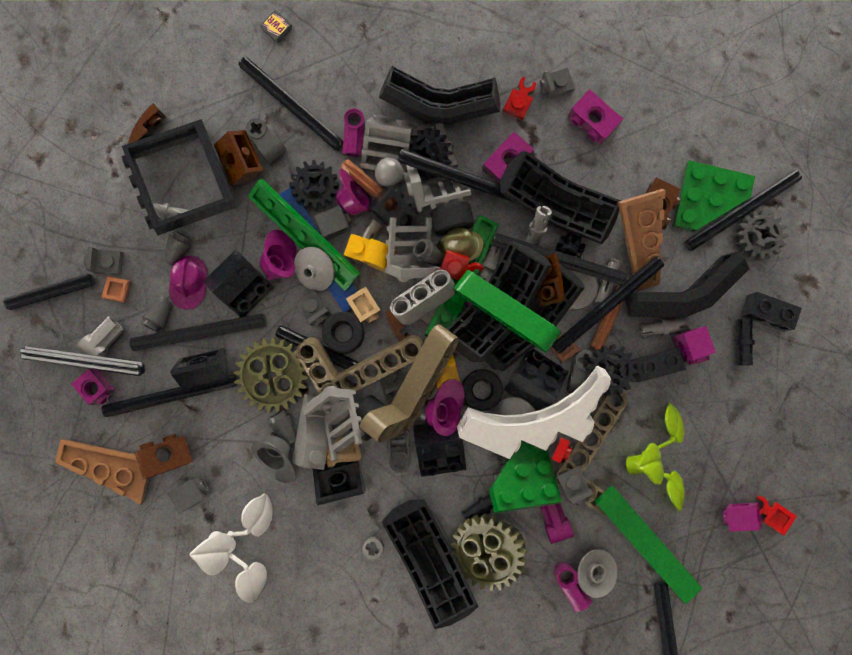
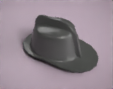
[251,432,296,483]

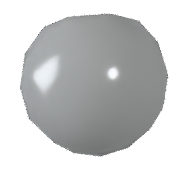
[375,157,403,187]

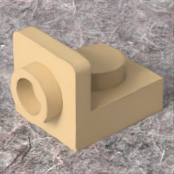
[346,287,381,324]
[326,437,361,468]

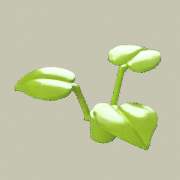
[626,402,685,512]

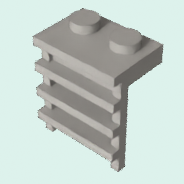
[360,115,414,183]
[403,165,471,212]
[384,217,440,282]
[302,386,364,462]

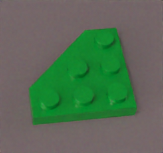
[672,160,755,232]
[489,440,562,513]

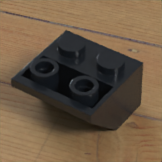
[203,249,274,317]
[504,349,569,411]
[413,423,467,477]

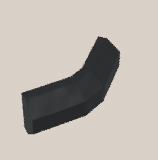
[379,66,501,124]
[500,151,621,245]
[447,241,552,362]
[626,251,749,317]
[484,264,585,371]
[382,499,479,629]

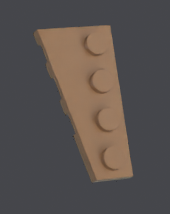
[618,189,666,291]
[55,439,149,505]

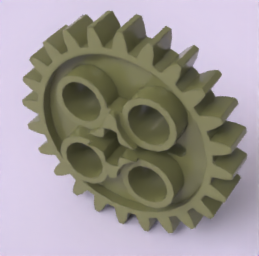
[234,337,309,413]
[450,514,527,591]

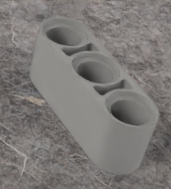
[390,270,455,325]

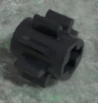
[556,233,586,259]

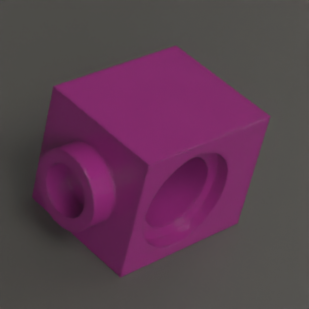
[71,369,115,405]
[723,502,762,532]

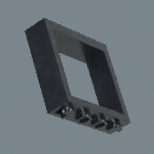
[121,119,237,235]

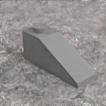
[291,394,328,470]

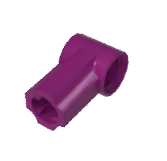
[343,108,365,157]
[540,503,574,544]
[553,562,593,613]

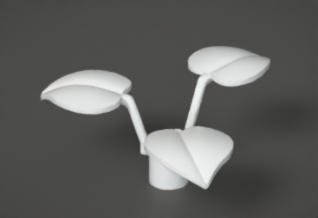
[189,493,273,603]

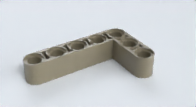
[360,324,459,443]
[296,335,424,394]
[554,391,628,516]

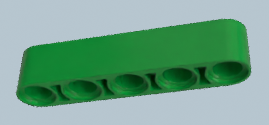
[453,270,562,353]

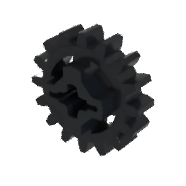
[409,128,453,179]
[289,160,339,211]
[585,344,638,396]

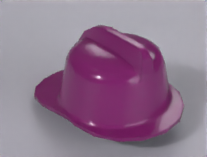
[336,169,372,215]
[259,230,297,280]
[169,255,207,310]
[425,379,465,436]

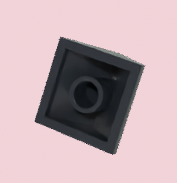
[170,348,228,390]
[313,461,366,506]

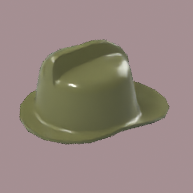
[436,227,484,262]

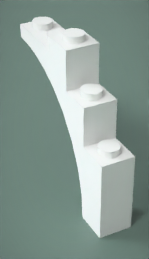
[457,366,611,459]

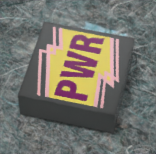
[260,10,292,43]

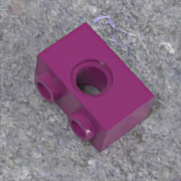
[568,89,623,145]
[482,131,534,184]
[671,326,716,365]

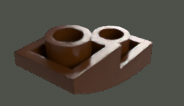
[128,103,166,144]
[537,253,564,307]
[386,309,417,352]

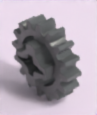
[735,210,788,261]

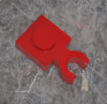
[503,77,536,120]
[440,250,483,280]
[552,437,572,463]
[756,496,797,536]

